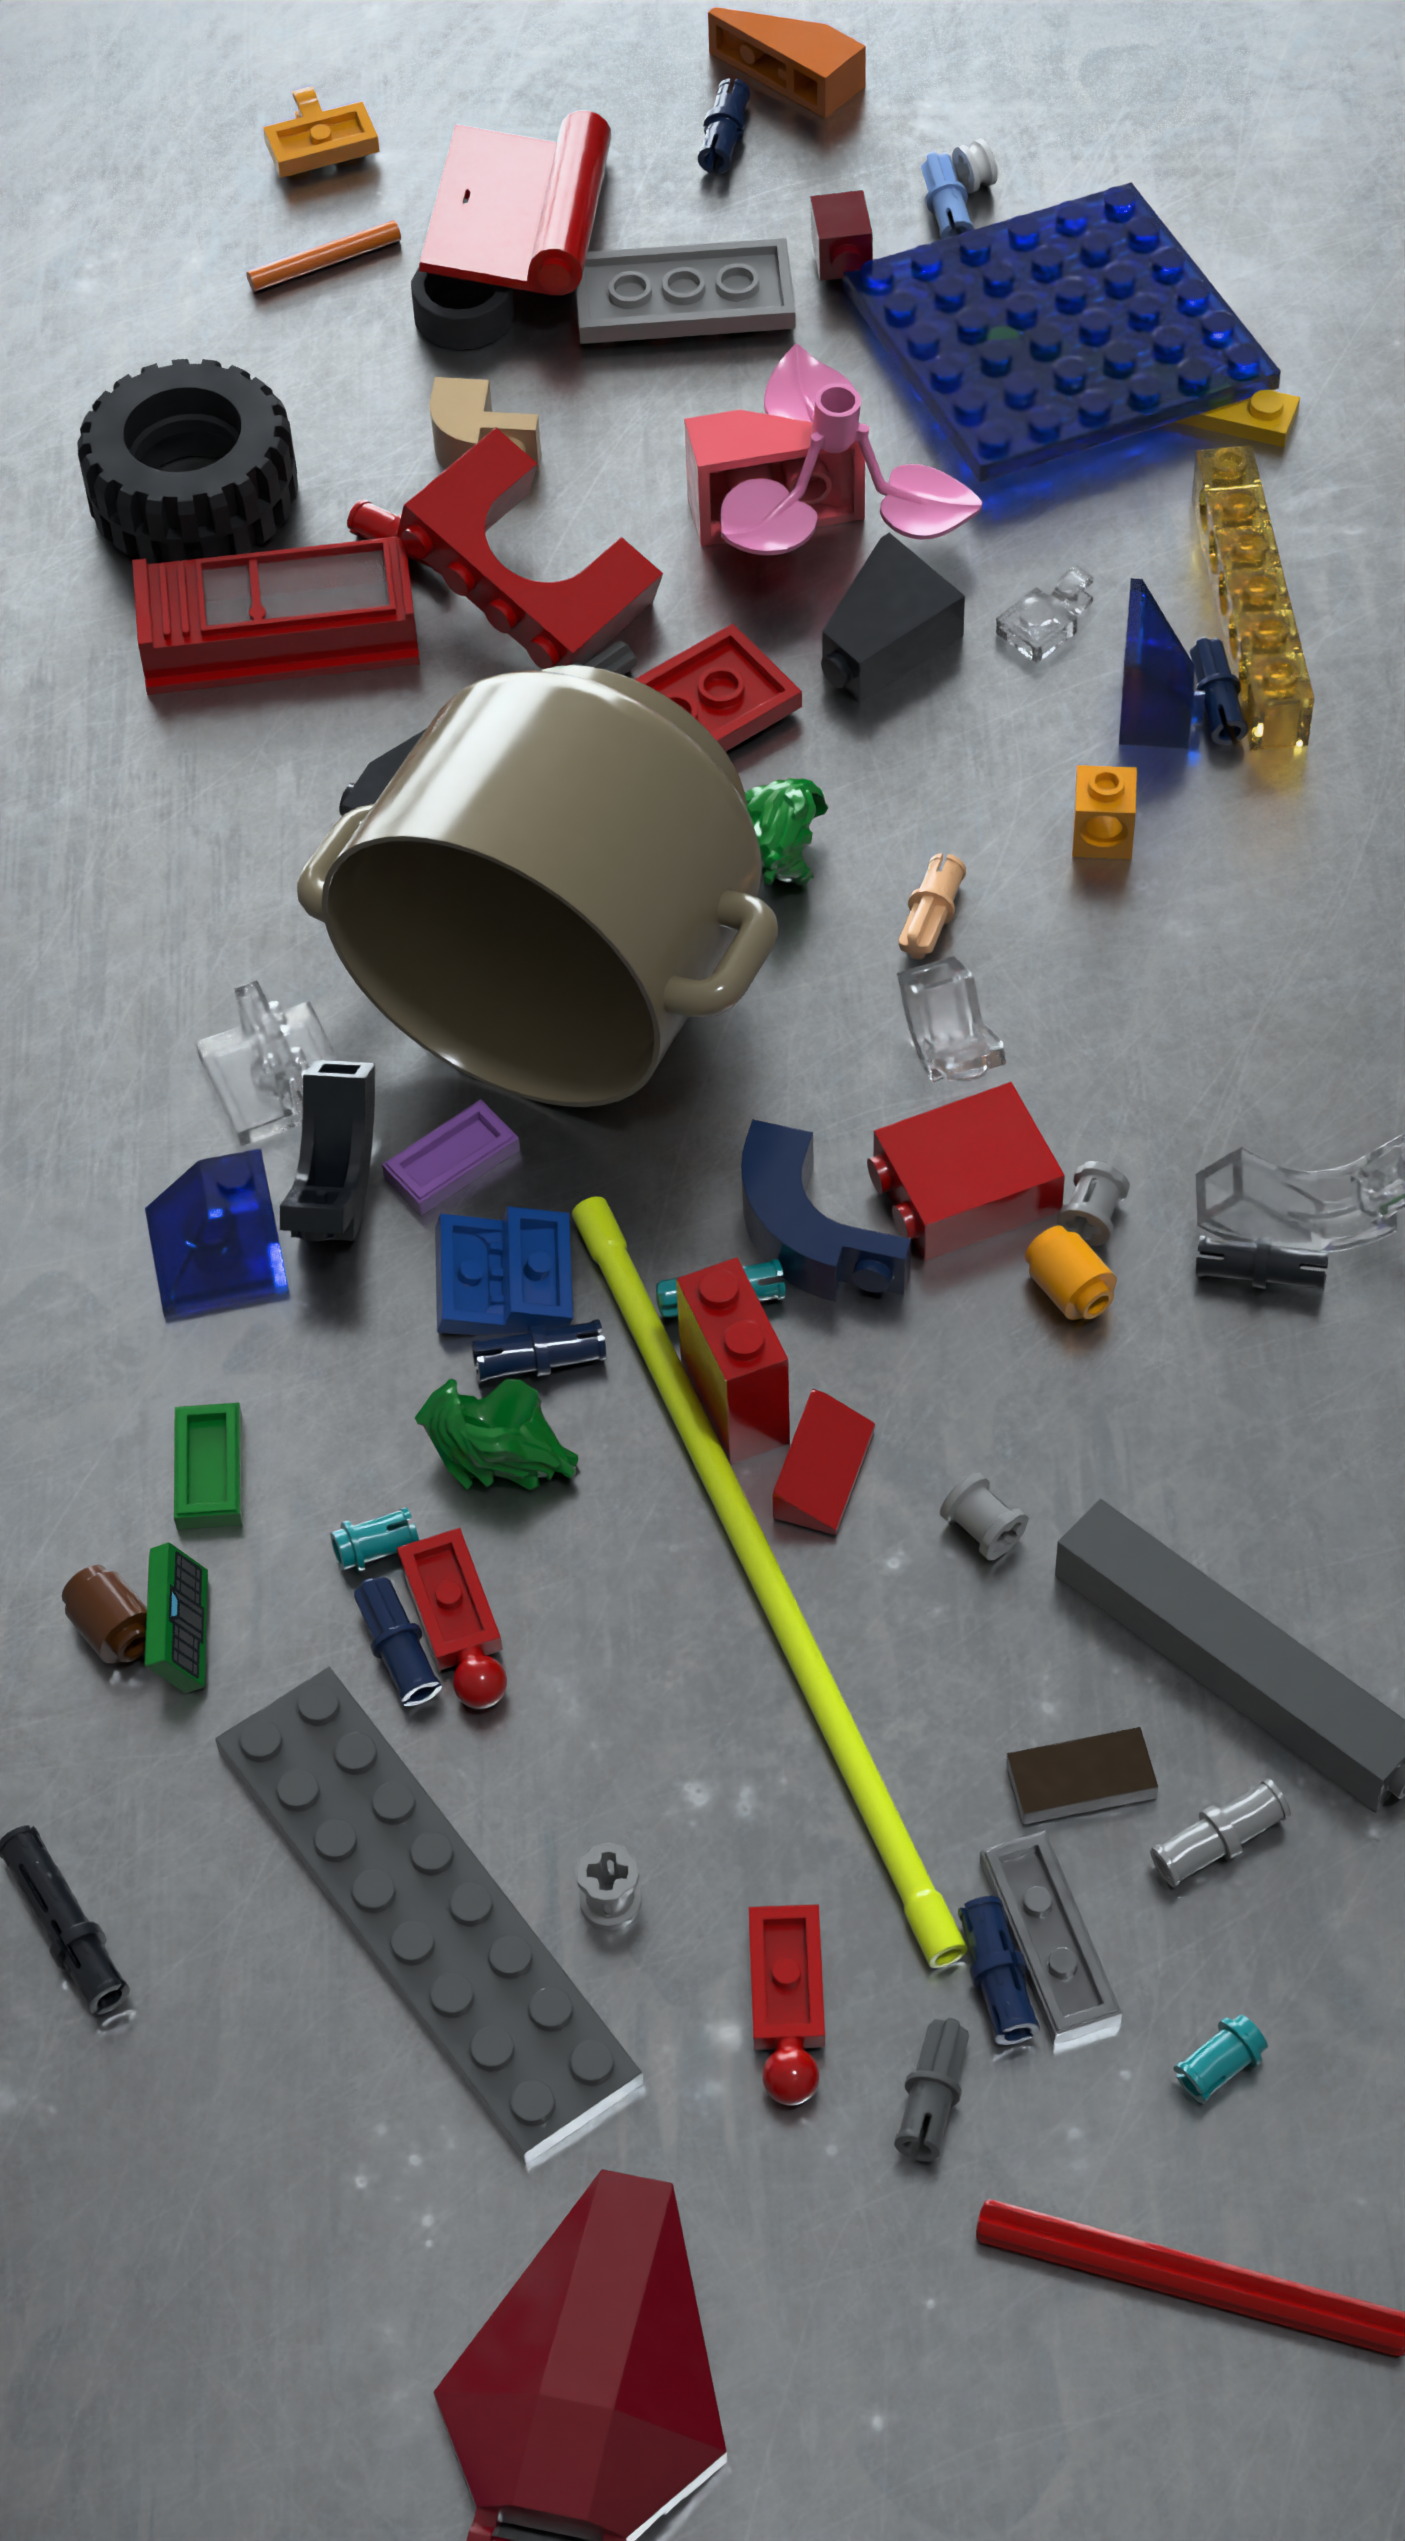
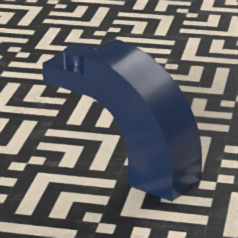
[741,1119,911,1302]

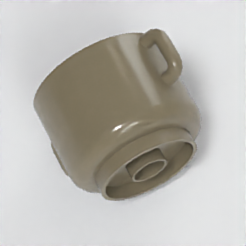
[297,665,778,1107]

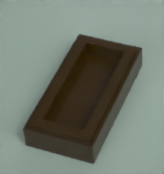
[1006,1727,1158,1825]

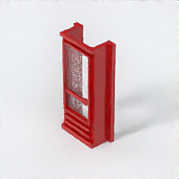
[132,530,420,695]

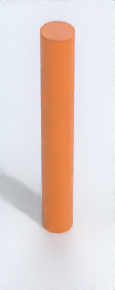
[246,220,401,292]

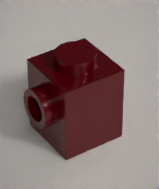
[810,190,873,281]

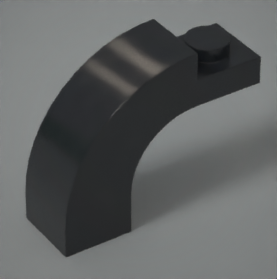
[280,1060,375,1241]

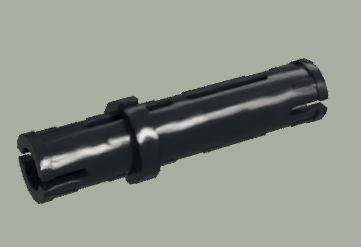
[0,1825,130,2014]

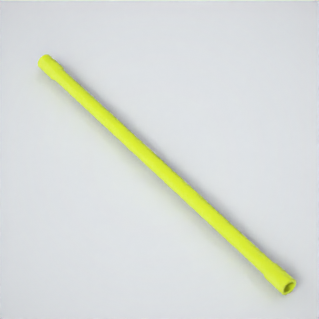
[572,1196,968,1968]

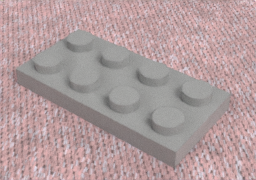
[576,238,796,344]

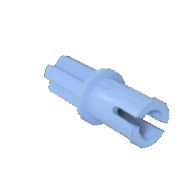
[921,151,975,247]

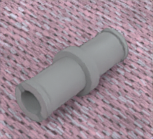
[1150,1778,1291,1887]

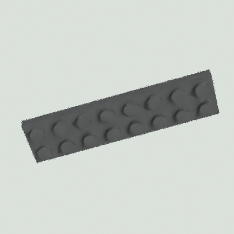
[215,1666,644,2164]

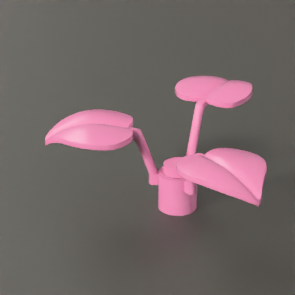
[721,344,983,555]

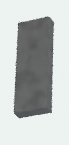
[980,1830,1122,2045]

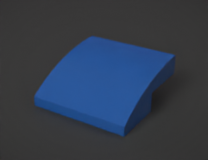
[435,1206,573,1335]

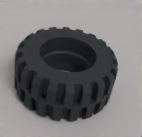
[77,359,298,564]

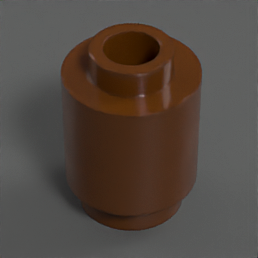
[62,1565,147,1663]

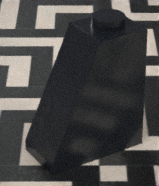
[821,532,965,703]

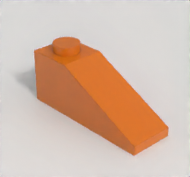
[708,7,866,119]

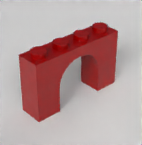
[396,427,663,669]

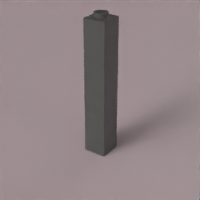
[1055,1498,1405,1813]

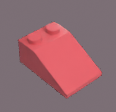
[684,410,865,547]

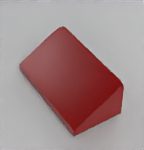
[772,1389,875,1535]

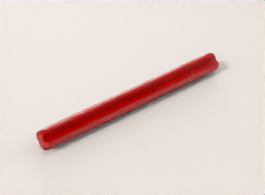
[976,2199,1405,2356]

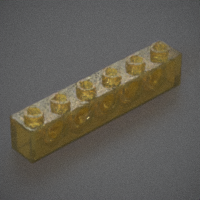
[1191,445,1315,751]

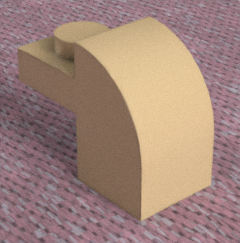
[430,377,542,470]

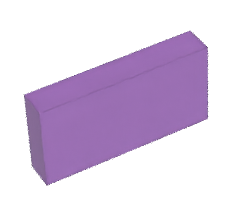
[382,1099,520,1216]

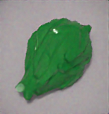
[745,778,828,885]
[415,1379,579,1490]

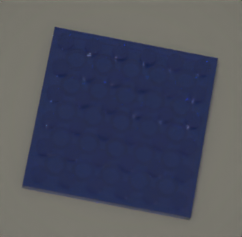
[842,182,1281,483]

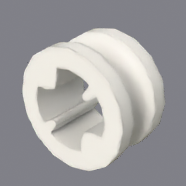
[952,139,998,193]

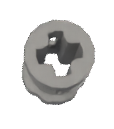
[1056,1161,1130,1246]
[940,1472,1029,1561]
[576,1843,642,1931]

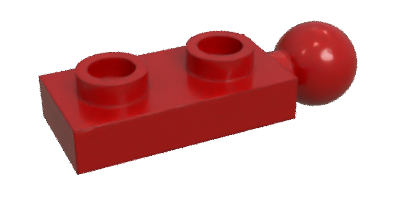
[397,1528,507,1709]
[748,1904,825,2106]

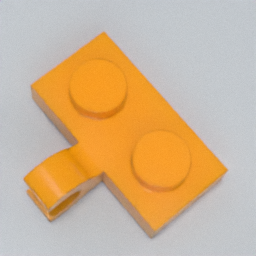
[263,87,380,178]

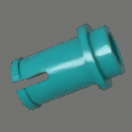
[330,1507,419,1573]
[1173,2014,1268,2104]

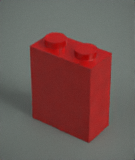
[867,1082,1065,1261]
[676,1257,790,1465]

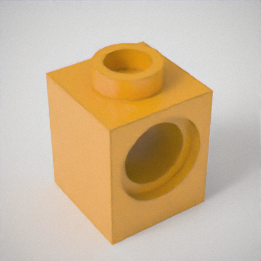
[1072,765,1137,859]

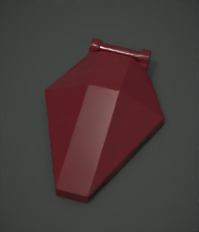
[433,2169,727,2541]

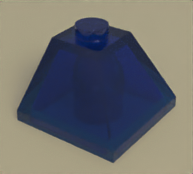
[1119,578,1205,749]
[145,1148,289,1317]

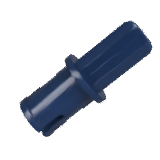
[1189,636,1249,745]
[354,1576,442,1706]

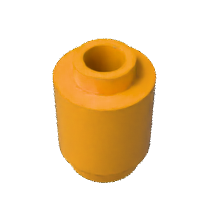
[1025,1226,1117,1320]

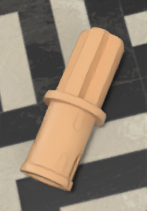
[898,853,966,960]

